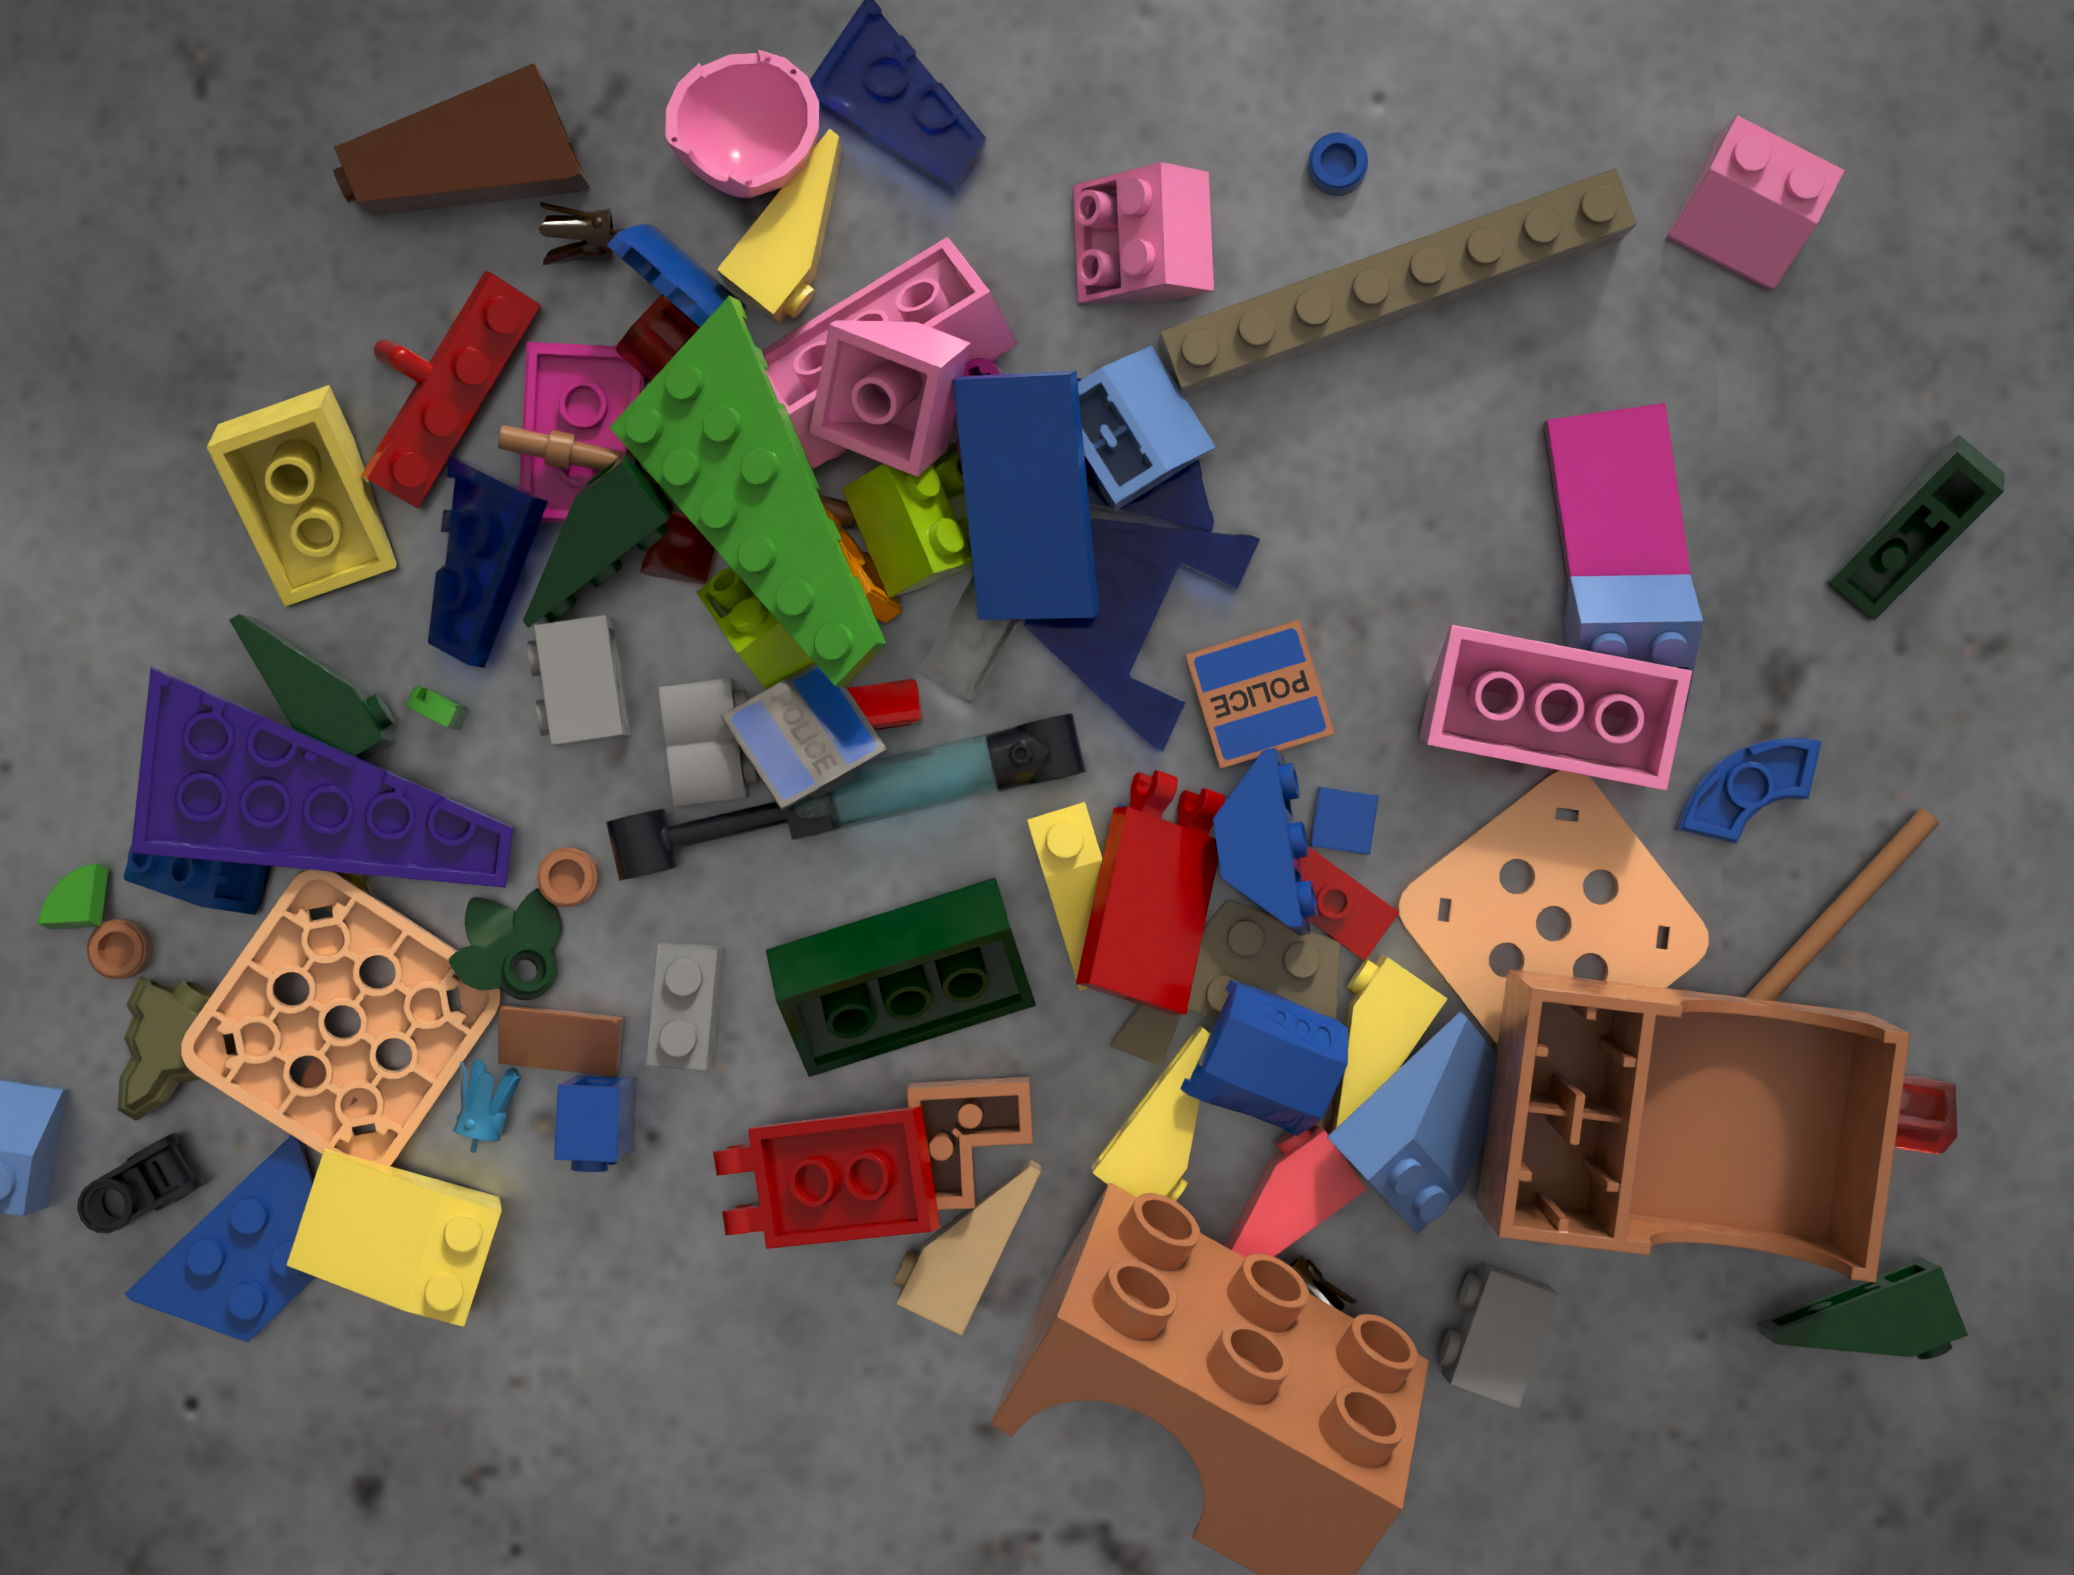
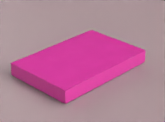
[518,342,648,524]
[1544,403,1692,588]

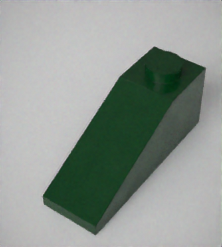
[1829,435,2005,621]
[229,614,396,760]
[1757,1258,1968,1360]

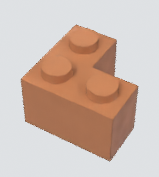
[907,1076,1033,1210]

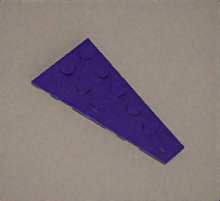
[131,666,513,888]

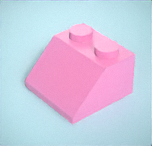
[1666,115,1845,291]
[809,320,971,477]

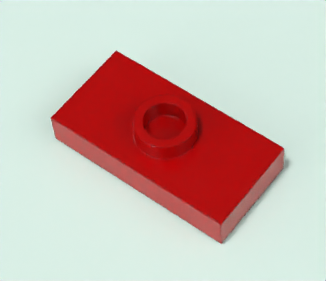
[1299,846,1400,961]

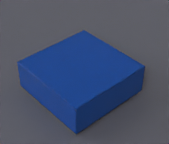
[1309,787,1379,855]

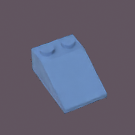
[1327,1012,1496,1234]

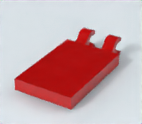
[1076,770,1225,1015]
[713,1106,940,1249]

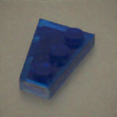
[809,0,986,193]

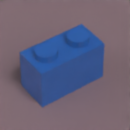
[554,1075,637,1172]

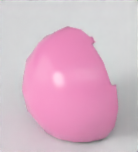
[665,49,819,199]

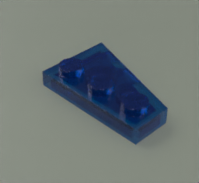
[428,456,548,668]

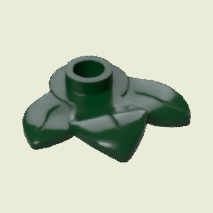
[448,888,561,1000]

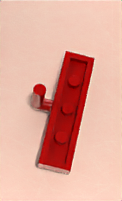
[361,271,541,509]

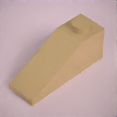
[892,1159,1041,1336]

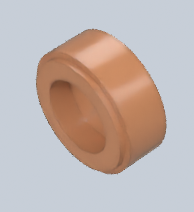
[537,848,600,907]
[87,919,153,979]

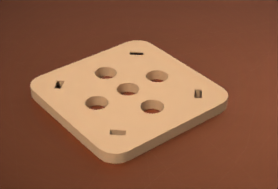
[1397,770,1709,1047]
[181,869,501,1166]

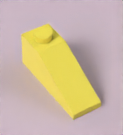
[717,129,843,325]
[1027,802,1102,991]
[1328,955,1448,1135]
[1091,1024,1211,1201]

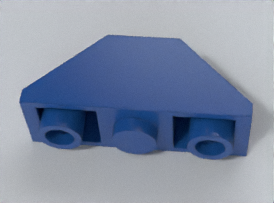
[1213,748,1318,936]

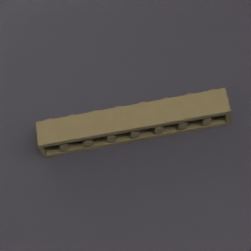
[1158,168,1637,397]

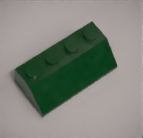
[766,878,1036,1077]

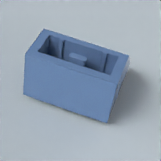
[1078,345,1216,512]
[1563,574,1703,712]

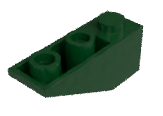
[523,450,674,628]

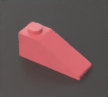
[1224,1125,1367,1258]

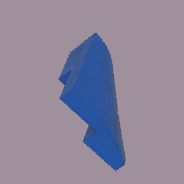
[607,224,747,328]

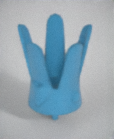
[453,1060,522,1153]

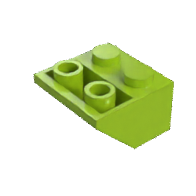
[842,442,973,598]
[696,567,814,690]

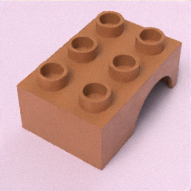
[1477,969,1910,1283]
[990,1183,1429,1575]

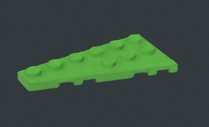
[609,296,887,688]

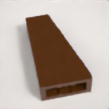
[333,63,590,216]

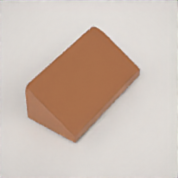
[498,1004,625,1077]

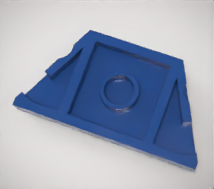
[125,1135,317,1342]

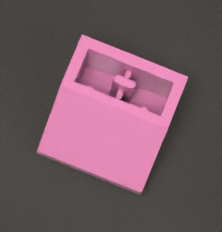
[1073,162,1214,305]

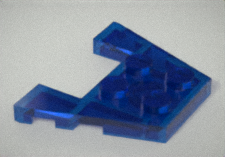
[1023,518,1260,752]

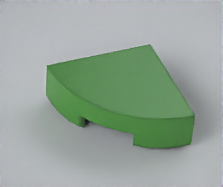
[405,684,469,730]
[37,863,109,930]

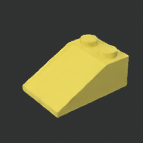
[207,385,397,607]
[286,1148,502,1327]

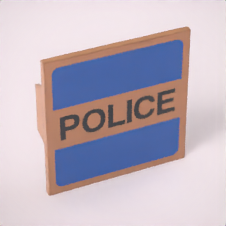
[1185,619,1335,769]

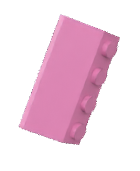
[761,236,1017,469]
[1419,624,1692,791]

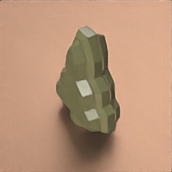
[118,976,236,1121]

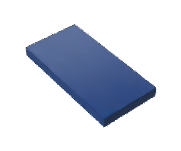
[953,371,1099,620]

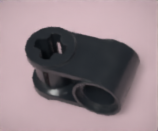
[77,1132,205,1233]

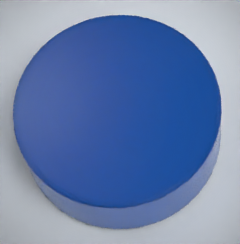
[1308,132,1368,196]

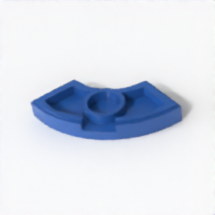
[1674,738,1822,844]

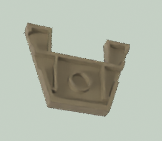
[1110,899,1340,1130]

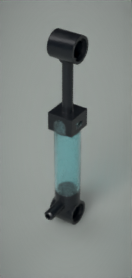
[606,713,1086,881]

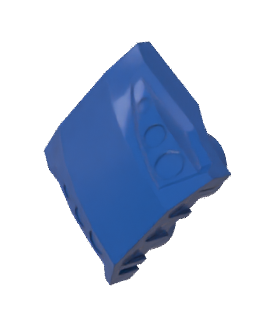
[1180,979,1348,1136]

